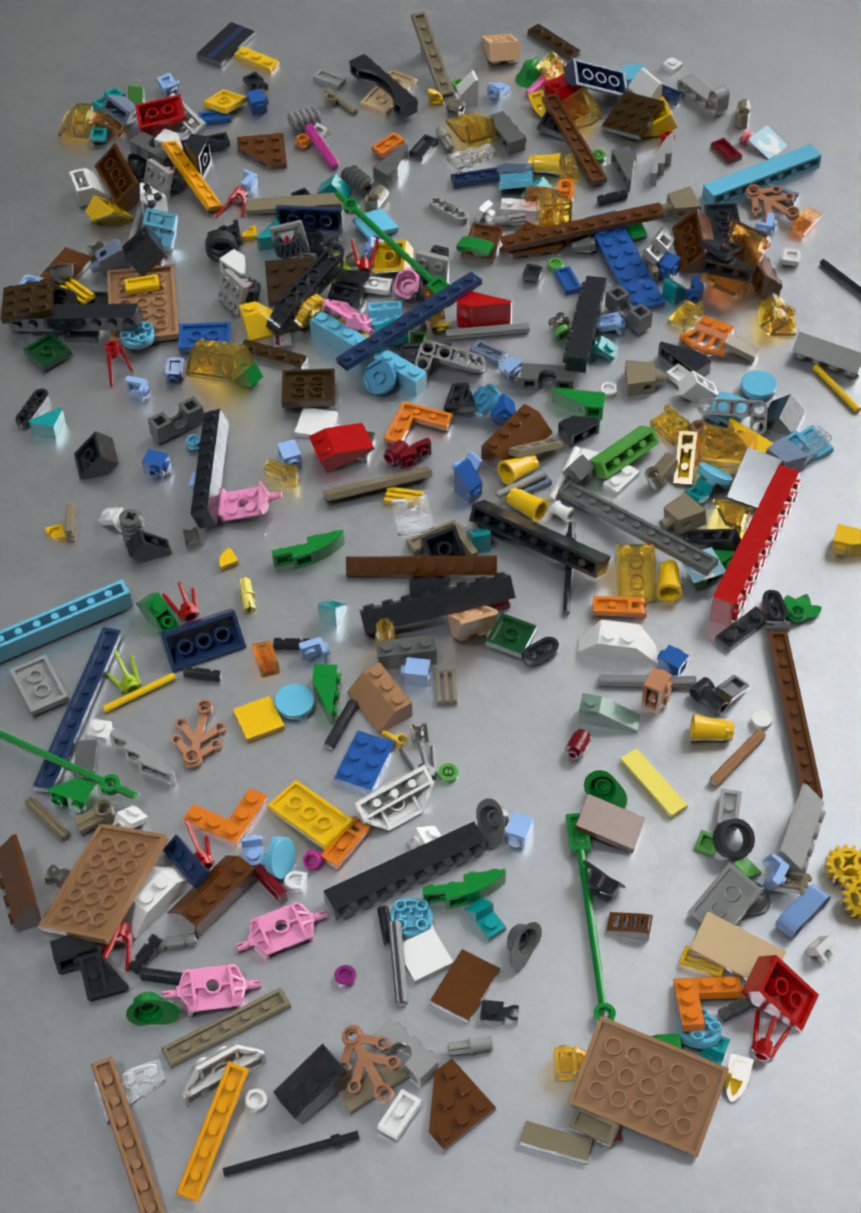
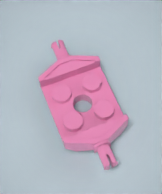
[321,298,374,336]
[218,481,283,522]
[235,902,328,960]
[162,964,261,1016]

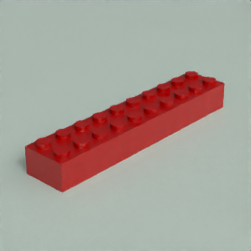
[709,465,801,627]

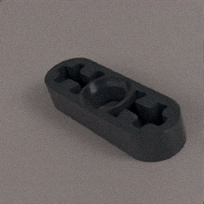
[15,388,50,430]

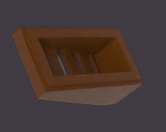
[606,912,653,941]

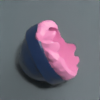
[393,267,423,299]

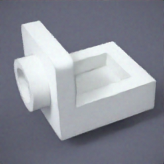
[97,507,124,532]
[113,805,148,829]
[407,825,441,849]

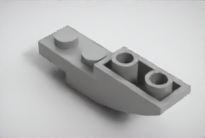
[642,226,675,265]

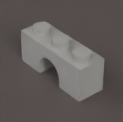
[372,1018,439,1088]

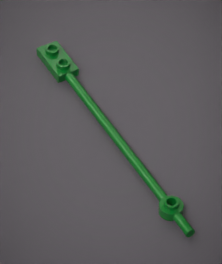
[335,190,458,308]
[0,730,138,800]
[565,813,616,1024]

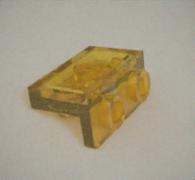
[536,50,567,81]
[667,300,705,332]
[650,404,691,446]

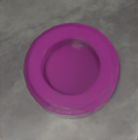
[334,965,357,988]

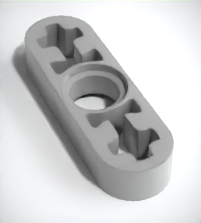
[429,196,468,226]

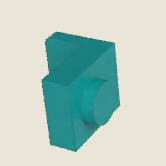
[590,336,619,361]
[684,476,714,504]

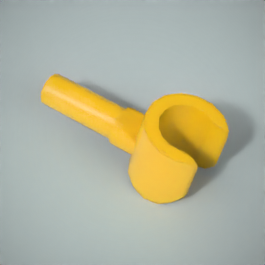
[381,730,408,749]

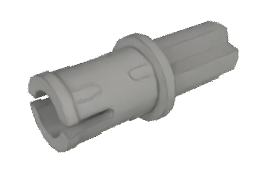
[435,126,455,151]
[493,213,526,226]
[447,1036,493,1056]

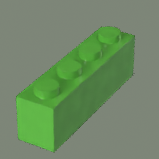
[589,426,659,479]

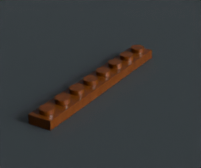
[542,93,607,186]
[346,555,497,576]

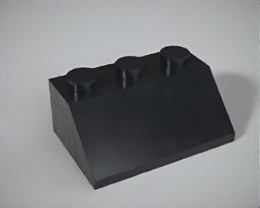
[273,1043,352,1125]

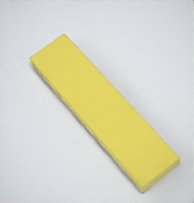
[620,748,688,819]

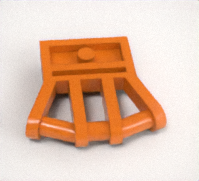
[679,315,735,358]

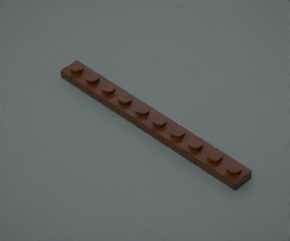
[500,202,665,252]
[767,630,823,799]

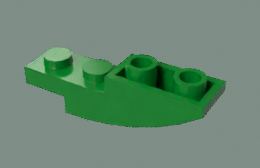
[271,530,345,570]
[422,868,506,910]

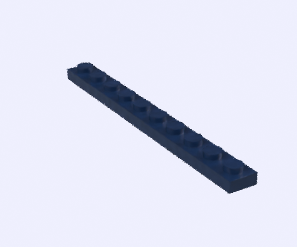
[336,272,482,371]
[33,627,122,793]

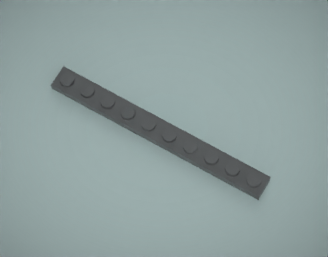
[558,481,718,575]

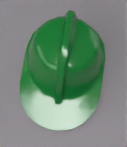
[515,57,545,88]
[583,770,627,809]
[126,992,180,1025]

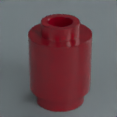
[383,440,409,465]
[565,729,591,759]

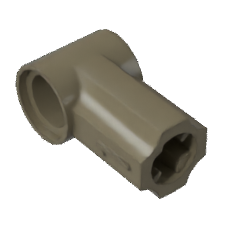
[734,99,751,128]
[365,185,389,213]
[645,453,679,490]
[73,799,116,835]

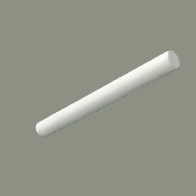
[549,446,580,502]

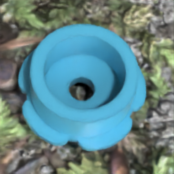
[185,434,201,451]

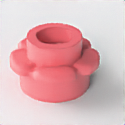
[739,129,753,144]

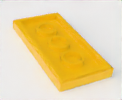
[267,780,354,851]

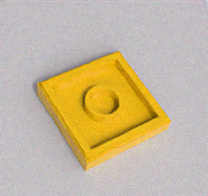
[203,89,247,114]
[233,696,285,743]

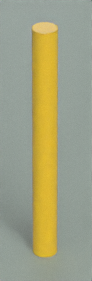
[812,364,861,413]
[102,673,176,713]

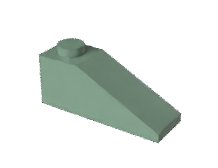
[578,693,641,733]

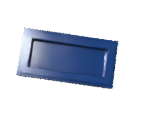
[198,110,231,126]
[554,266,581,296]

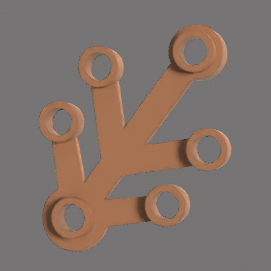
[745,184,800,223]
[171,699,227,768]
[340,1025,401,1104]

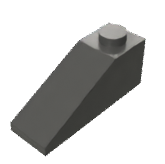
[373,143,408,188]
[611,146,637,192]

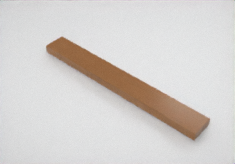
[91,1056,165,1213]

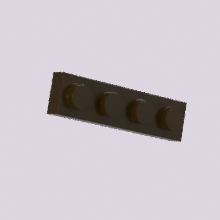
[528,23,580,61]
[238,339,308,370]

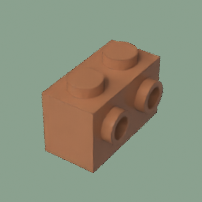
[641,667,673,715]

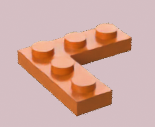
[384,401,453,445]
[183,788,268,847]
[673,976,742,1032]

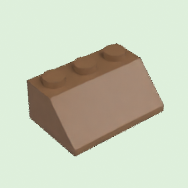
[347,662,413,734]

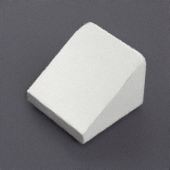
[314,123,332,141]

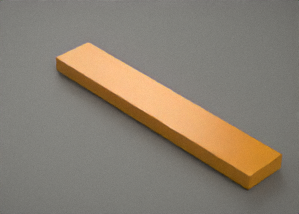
[161,140,223,211]
[176,1061,249,1203]

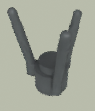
[399,740,437,781]

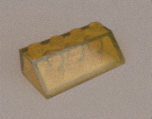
[186,339,254,382]

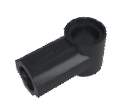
[689,677,729,715]

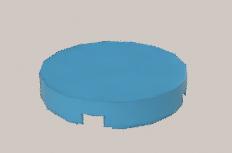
[363,360,397,395]
[471,384,500,417]

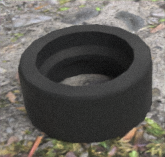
[205,230,237,262]
[712,818,755,859]

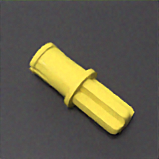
[240,577,256,614]

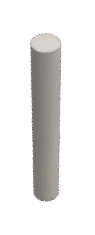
[495,470,545,498]

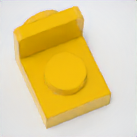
[430,311,450,331]

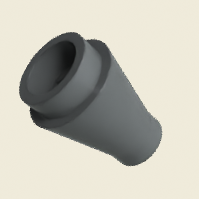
[572,237,596,253]

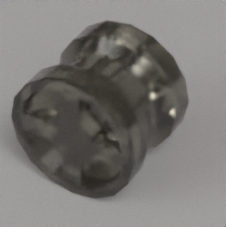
[87,241,104,261]
[548,312,570,332]
[182,527,201,548]
[410,723,429,745]
[45,864,70,889]

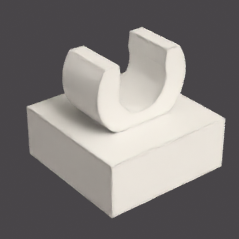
[474,200,495,222]
[805,935,835,963]

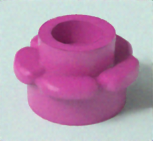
[303,849,323,869]

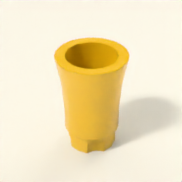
[528,153,562,176]
[497,455,539,485]
[506,487,548,523]
[656,559,683,602]
[690,714,734,742]

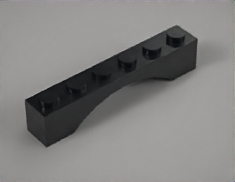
[349,54,418,119]

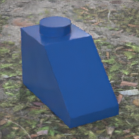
[454,458,482,503]

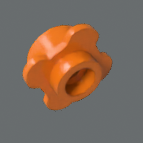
[294,134,313,149]

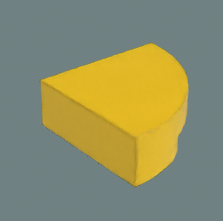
[428,89,444,105]
[241,225,257,242]
[44,524,67,542]
[219,548,238,571]

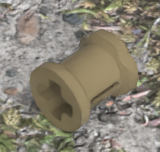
[445,97,466,115]

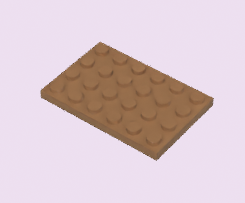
[107,264,179,345]
[38,823,169,944]
[567,1016,730,1157]

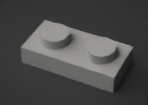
[716,788,742,831]

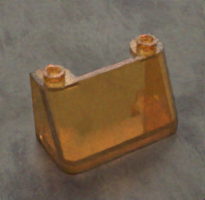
[700,219,772,298]

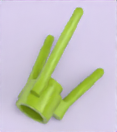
[106,650,142,694]

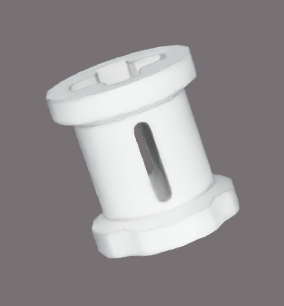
[550,501,574,523]

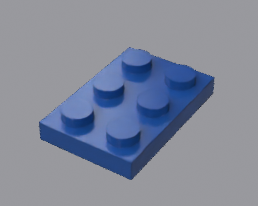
[178,322,231,353]
[334,730,395,793]

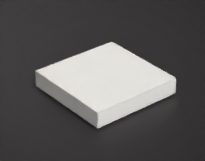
[295,407,338,439]
[403,928,453,984]

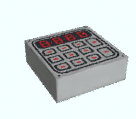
[273,333,292,350]

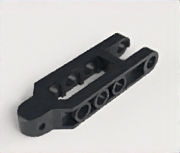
[266,243,344,335]

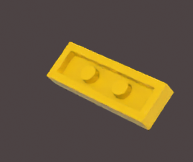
[234,46,280,74]

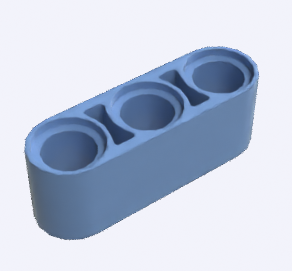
[775,883,831,939]

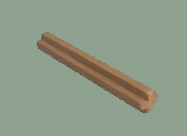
[710,729,766,786]

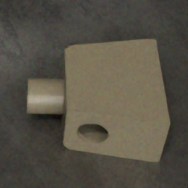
[661,186,701,221]
[625,360,665,396]
[659,493,707,534]

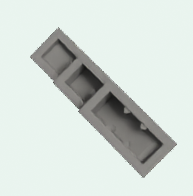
[650,133,674,186]
[109,728,177,785]

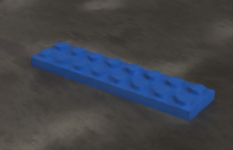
[585,210,665,310]

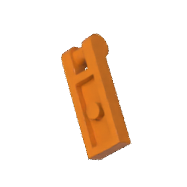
[593,596,647,620]
[322,816,372,870]

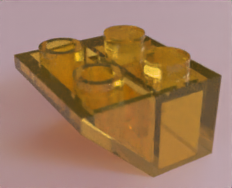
[58,103,96,139]
[536,191,572,227]
[757,292,797,336]

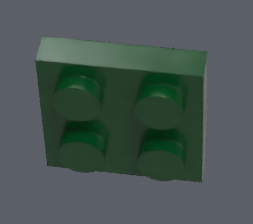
[23,332,72,371]
[486,613,537,659]

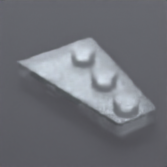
[447,144,497,174]
[94,1059,167,1126]

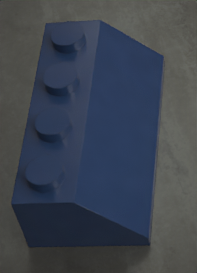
[563,58,628,97]
[276,205,345,234]
[158,608,246,672]

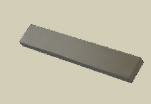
[411,11,455,97]
[245,192,342,215]
[323,466,433,501]
[161,987,291,1069]

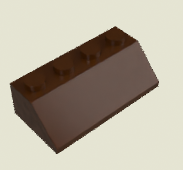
[94,143,139,212]
[672,209,714,274]
[737,231,782,301]
[481,404,553,469]
[0,834,42,933]
[167,855,257,939]

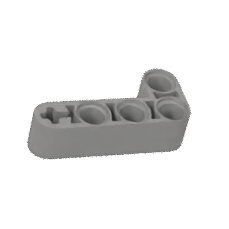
[677,74,730,116]
[415,340,486,375]
[697,397,768,435]

